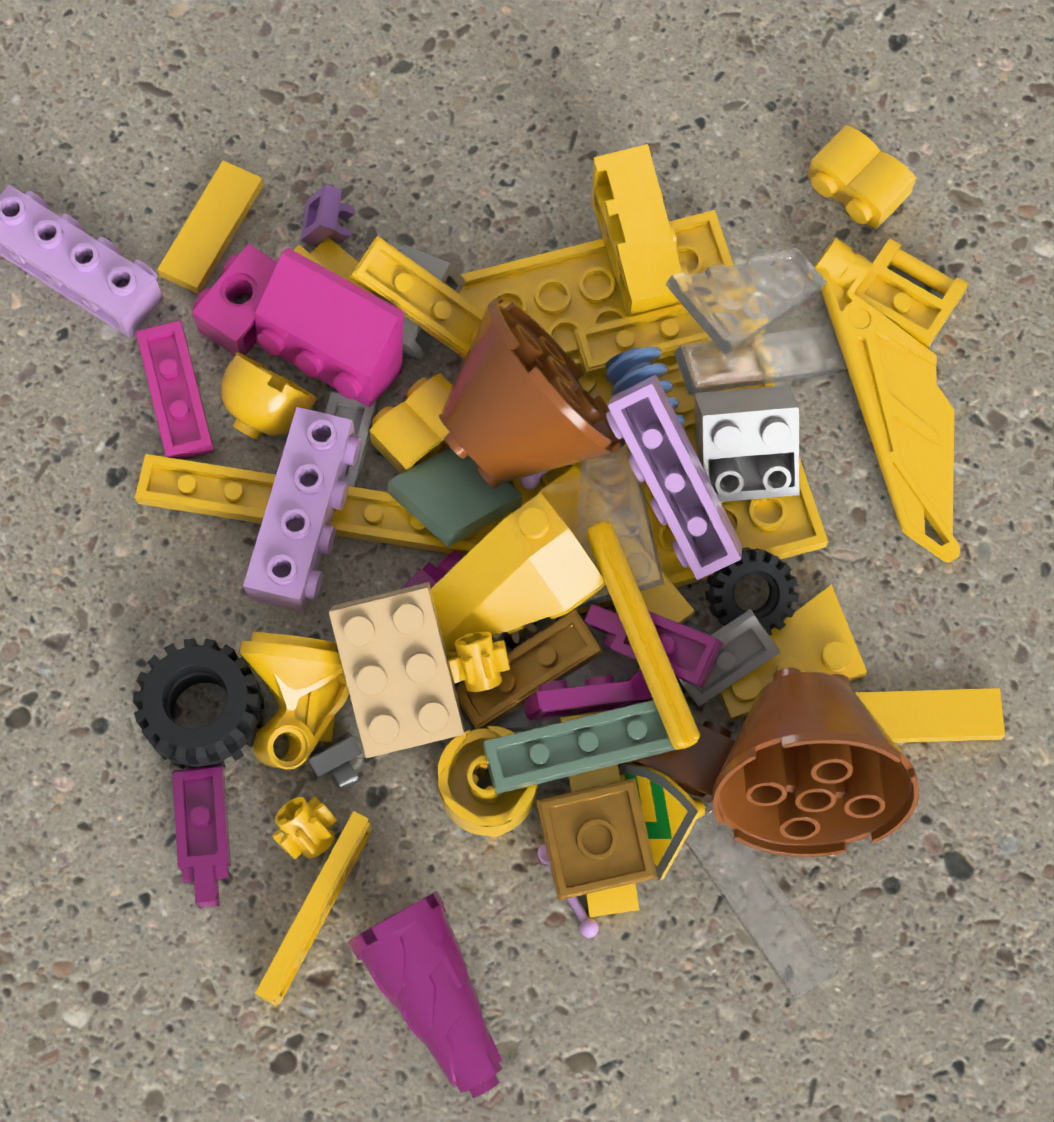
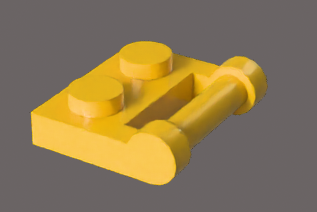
[854,238,970,348]

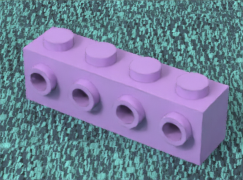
[0,185,163,338]
[606,375,743,580]
[243,407,361,613]

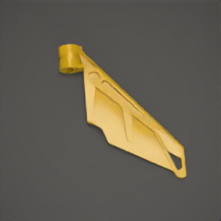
[810,237,960,563]

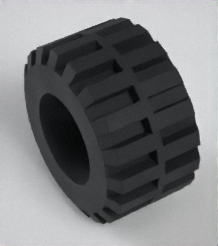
[133,638,265,769]

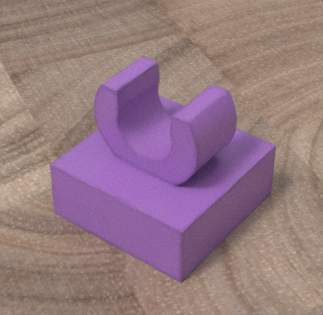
[300,184,355,246]

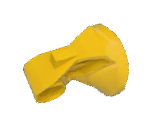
[239,632,349,770]

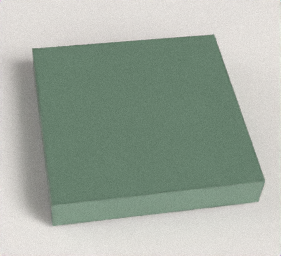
[387,448,523,547]

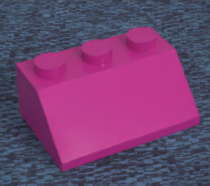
[255,247,404,408]

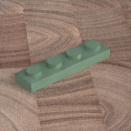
[483,700,676,795]

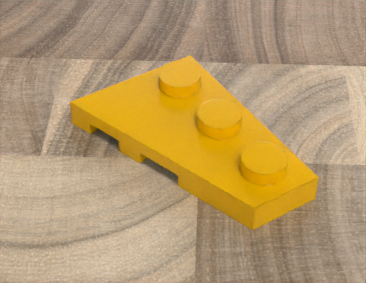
[718,584,867,722]

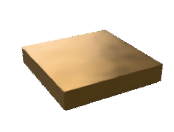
[536,778,657,900]

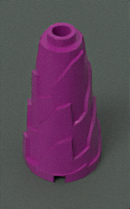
[347,891,502,1098]

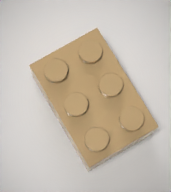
[329,582,465,759]

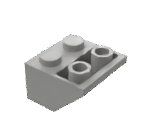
[694,385,799,502]

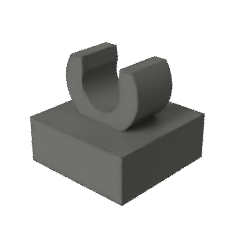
[307,732,362,791]

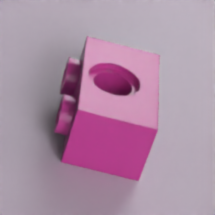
[192,243,278,356]

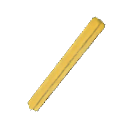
[586,521,700,750]

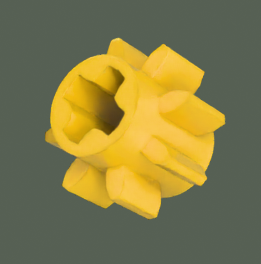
[447,632,510,692]
[272,796,337,859]

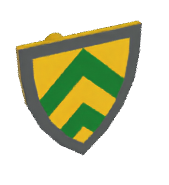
[618,763,705,881]

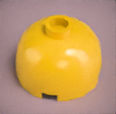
[221,352,317,440]

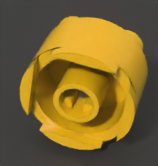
[437,726,538,837]

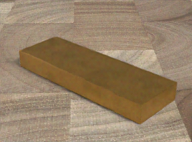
[456,609,604,729]

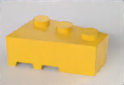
[591,144,691,316]

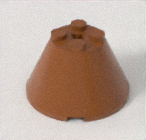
[439,296,625,488]
[712,667,919,857]

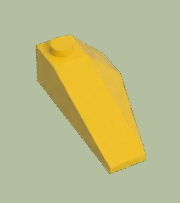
[431,492,606,654]

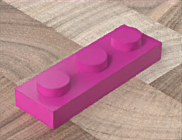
[135,320,215,460]

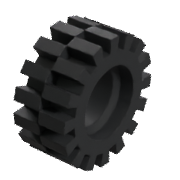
[705,547,799,636]

